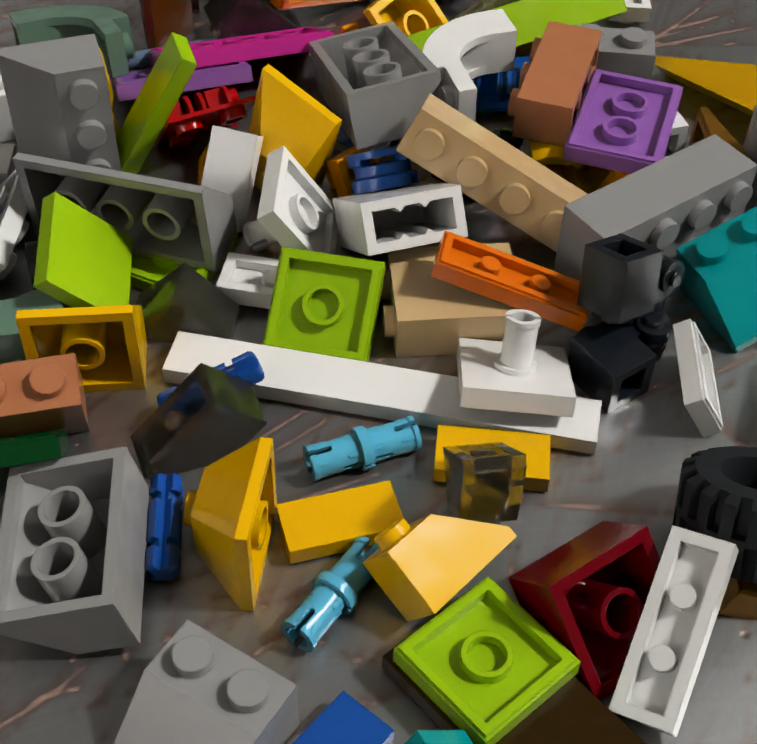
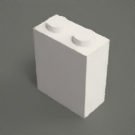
[333,181,468,256]

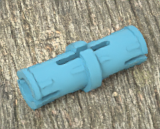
[303,415,422,482]
[280,536,379,652]

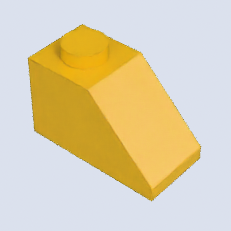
[362,514,517,622]

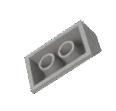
[0,33,122,171]
[0,446,150,654]

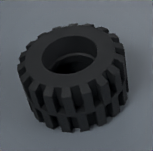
[672,446,757,583]

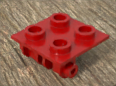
[154,85,256,149]

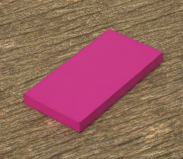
[148,26,334,68]

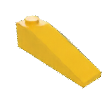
[654,56,757,116]

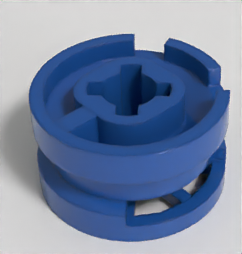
[346,146,419,195]

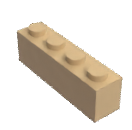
[396,93,588,252]

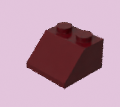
[508,521,660,701]

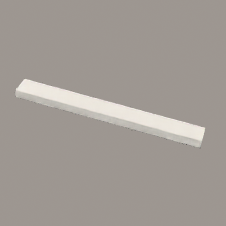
[162,331,602,455]

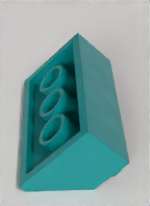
[676,206,757,353]

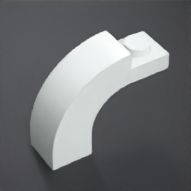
[423,9,517,121]

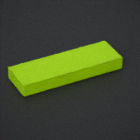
[116,32,197,174]

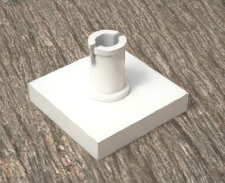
[243,146,338,255]
[456,309,577,417]

